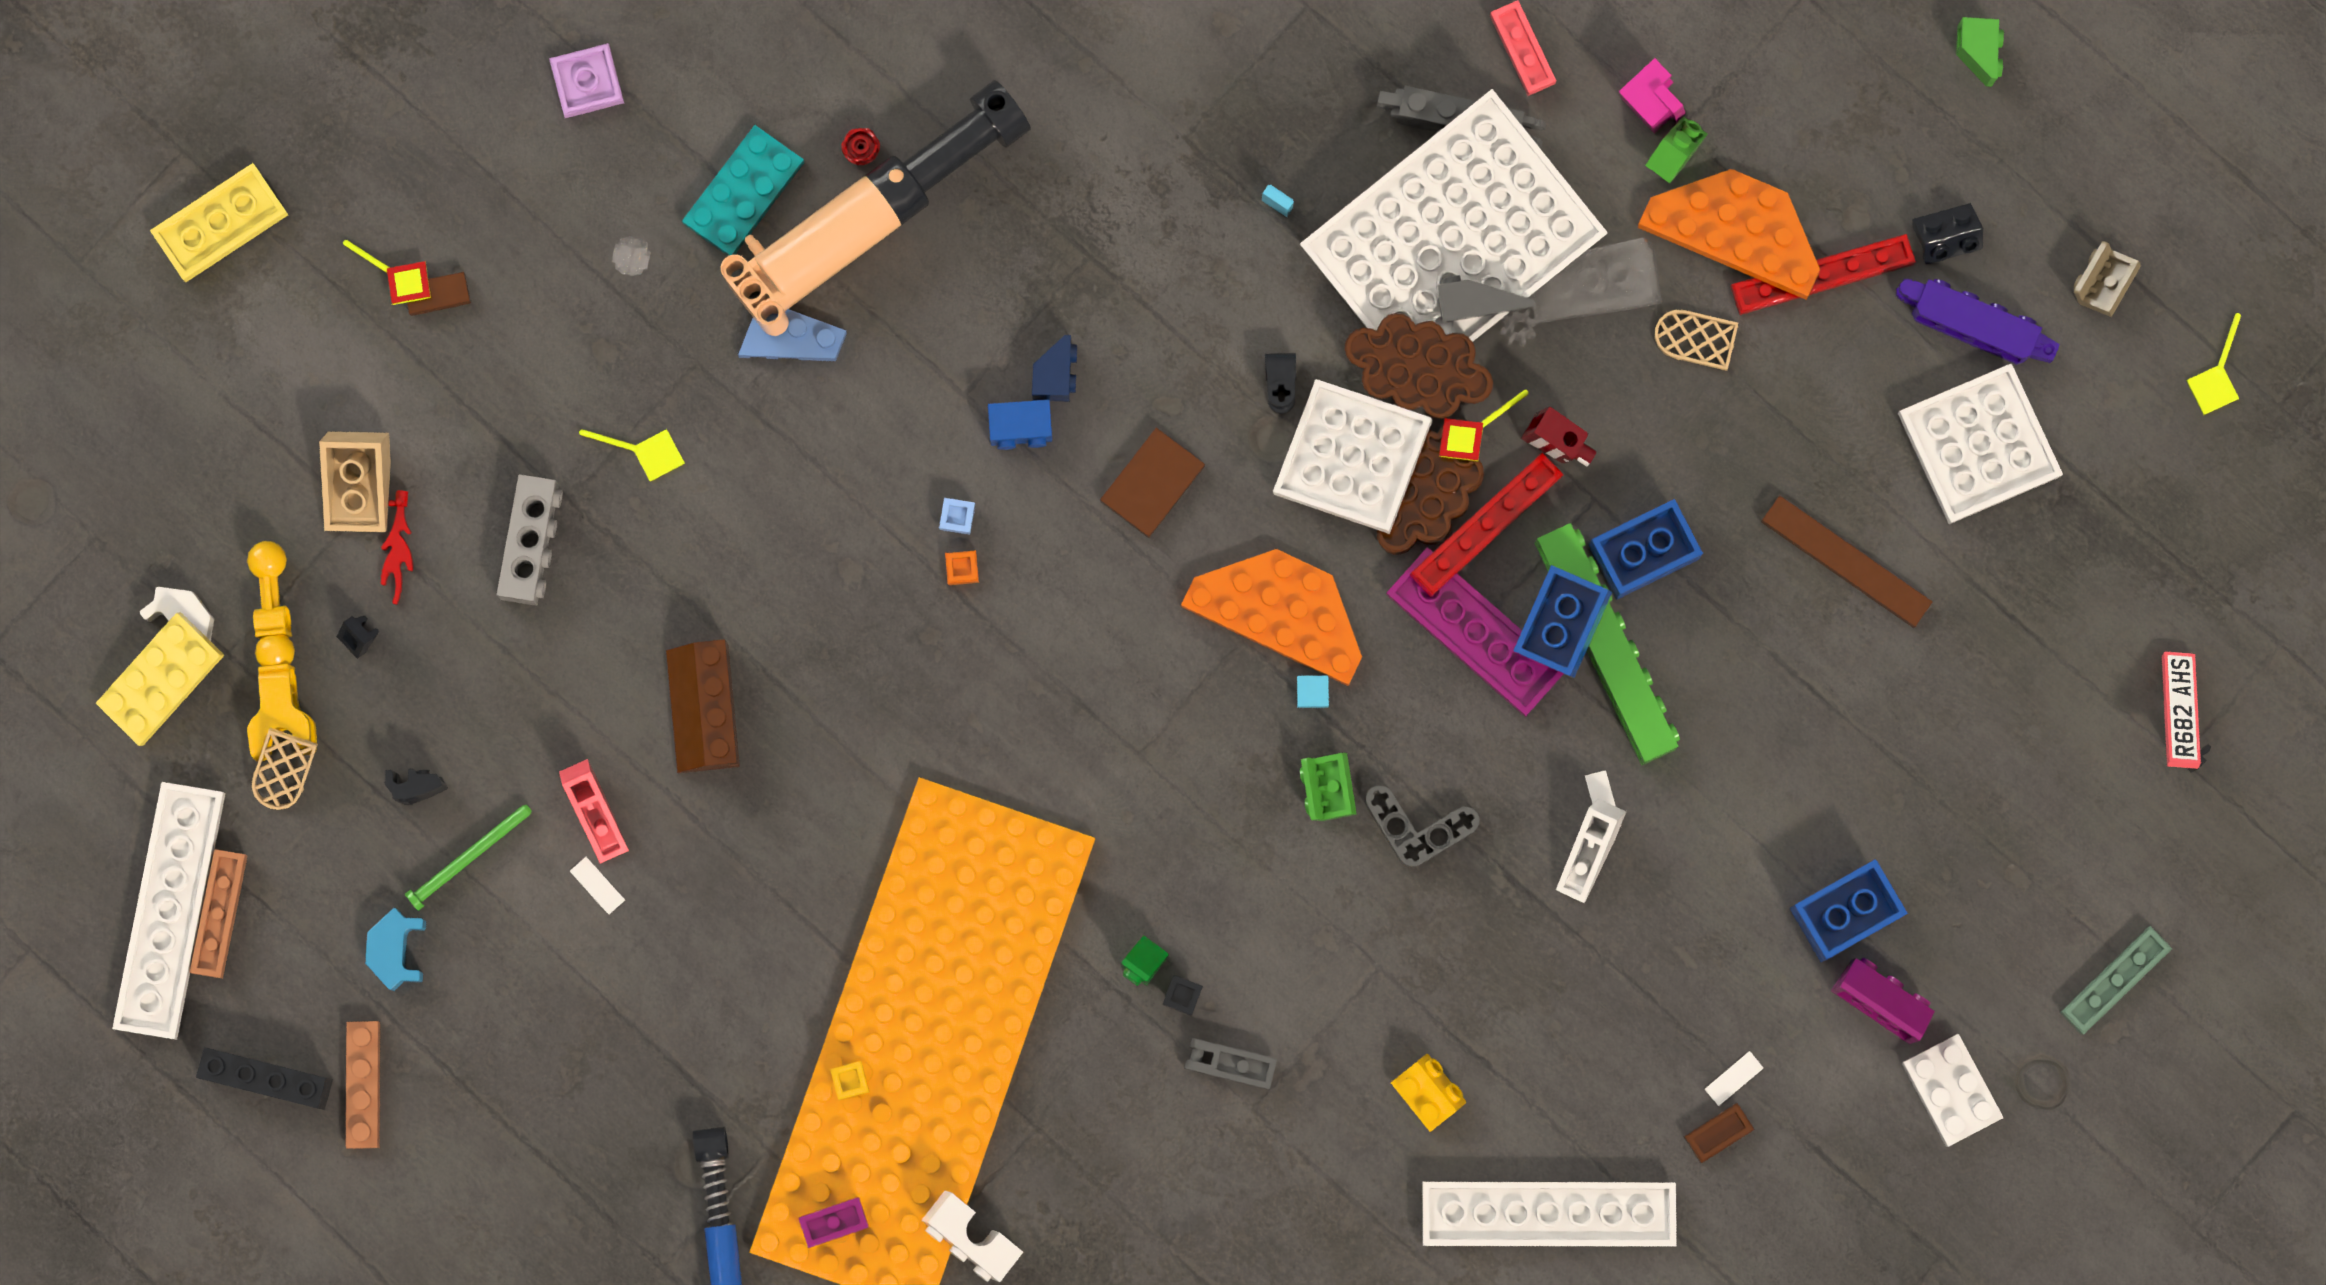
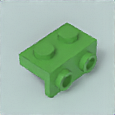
[1300,753,1357,821]

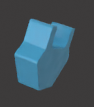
[365,908,426,991]

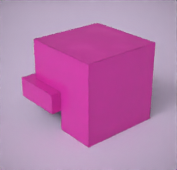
[1619,58,1686,134]

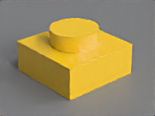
[830,1061,869,1100]

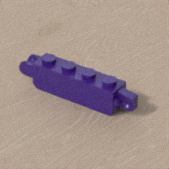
[1895,278,2060,365]

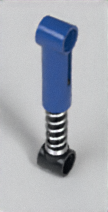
[693,1127,742,1285]

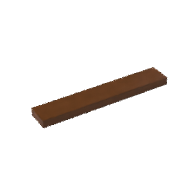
[1761,496,1932,628]

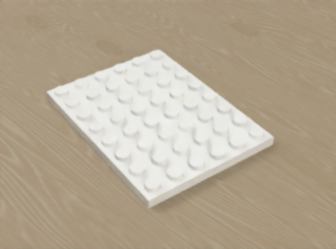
[1300,89,1607,342]

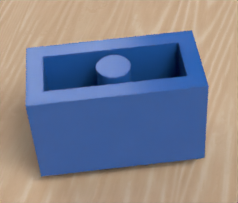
[988,400,1053,450]

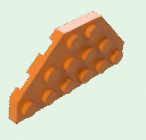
[1638,169,1820,300]
[1181,549,1362,686]

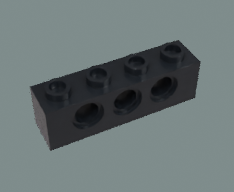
[196,1047,333,1110]

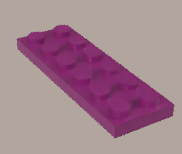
[1386,547,1564,717]

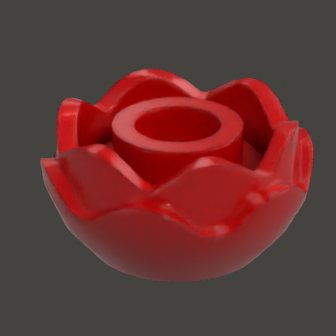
[841,128,880,165]

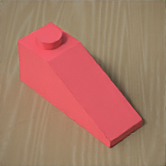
[559,759,629,864]

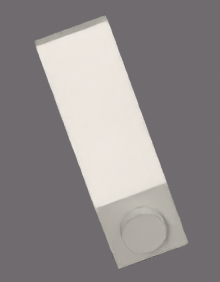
[1556,799,1626,903]

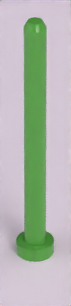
[405,804,532,911]

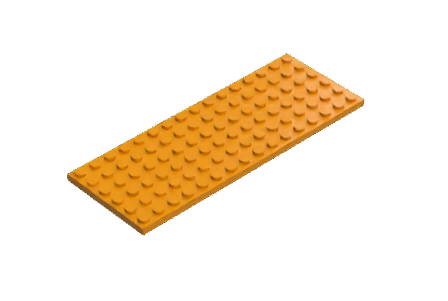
[749,777,1095,1285]

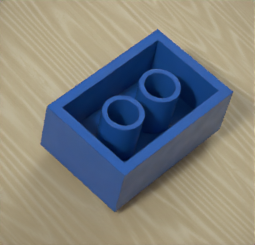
[1588,499,1703,600]
[1513,565,1612,678]
[1789,859,1908,962]

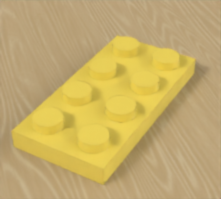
[150,163,288,282]
[96,612,224,746]

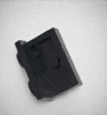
[1912,203,1983,264]

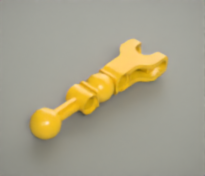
[247,541,317,762]

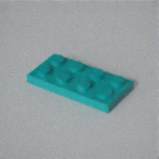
[682,125,805,256]

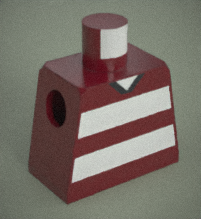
[1520,406,1597,467]

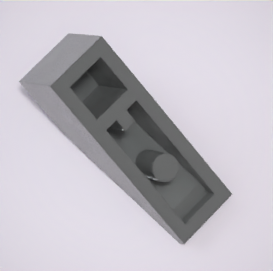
[1436,275,1535,323]

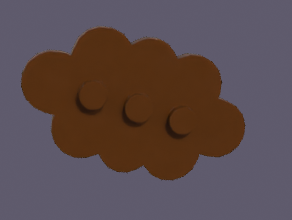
[1344,313,1493,418]
[1377,419,1484,555]

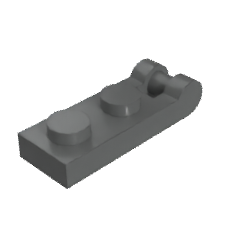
[1184,1038,1277,1090]

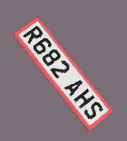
[2162,652,2201,769]

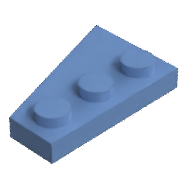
[738,309,847,361]

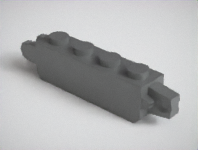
[1377,85,1547,148]

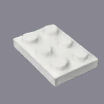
[1902,1034,2003,1147]

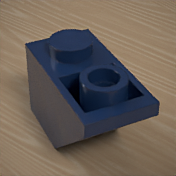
[1032,335,1077,402]

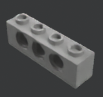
[497,474,563,606]

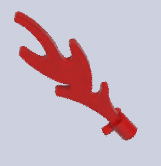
[380,490,413,605]

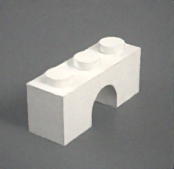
[921,1191,1023,1282]

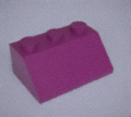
[1831,957,1935,1044]

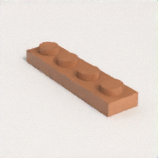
[190,849,247,979]
[346,1021,380,1149]

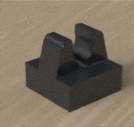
[336,616,379,659]
[1162,975,1203,1016]

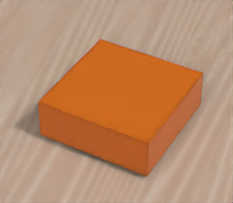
[945,550,979,585]

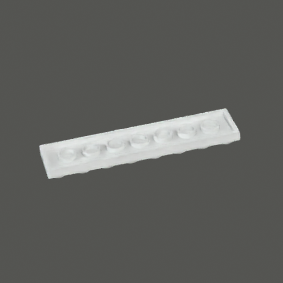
[112,782,226,1040]
[1422,1182,1676,1246]

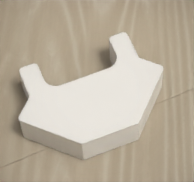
[140,587,214,641]

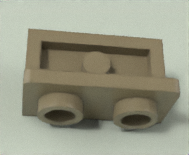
[2073,241,2141,317]

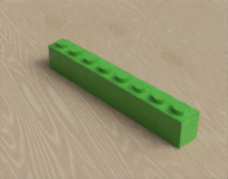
[1534,523,1680,765]

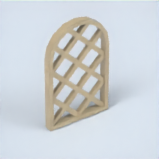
[1654,310,1738,371]
[252,728,318,810]

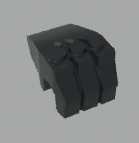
[384,768,448,805]

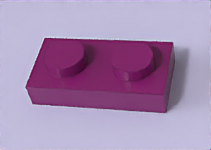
[798,1197,869,1248]

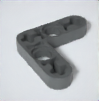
[1365,785,1480,868]

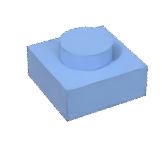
[939,498,975,535]

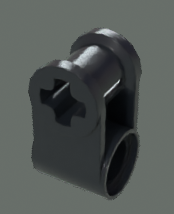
[1265,353,1296,414]

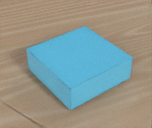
[1262,185,1294,217]
[1297,676,1329,708]

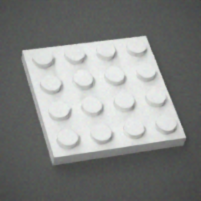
[1898,363,2063,524]
[1273,379,1432,534]

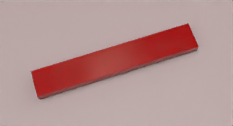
[1730,234,1916,315]
[1410,453,1564,597]

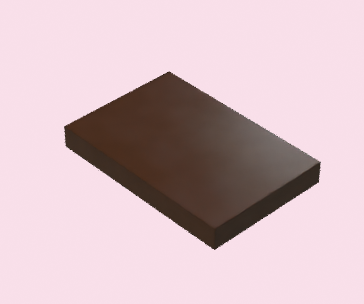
[1100,428,1205,538]

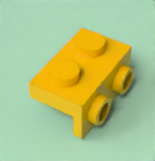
[1391,1054,1466,1132]

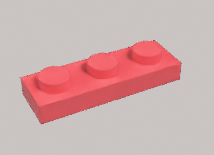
[1490,0,1556,96]

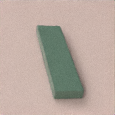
[2060,926,2172,1035]

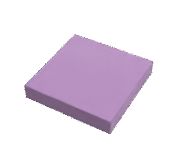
[549,43,624,118]

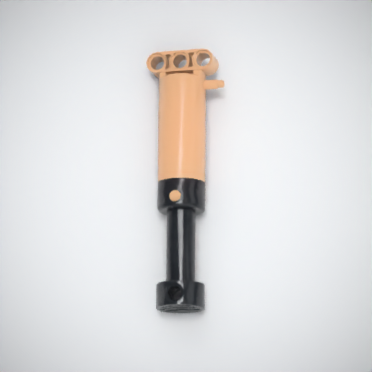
[721,80,1031,336]

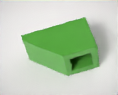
[1956,17,2004,87]
[1645,116,1708,183]

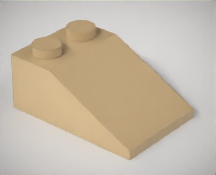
[319,432,391,532]

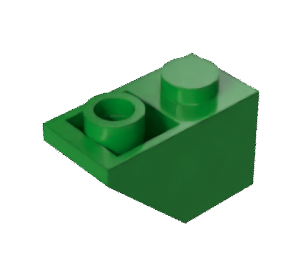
[1121,935,1169,987]

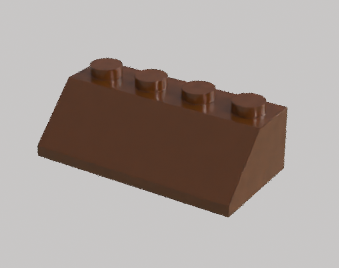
[666,639,740,773]

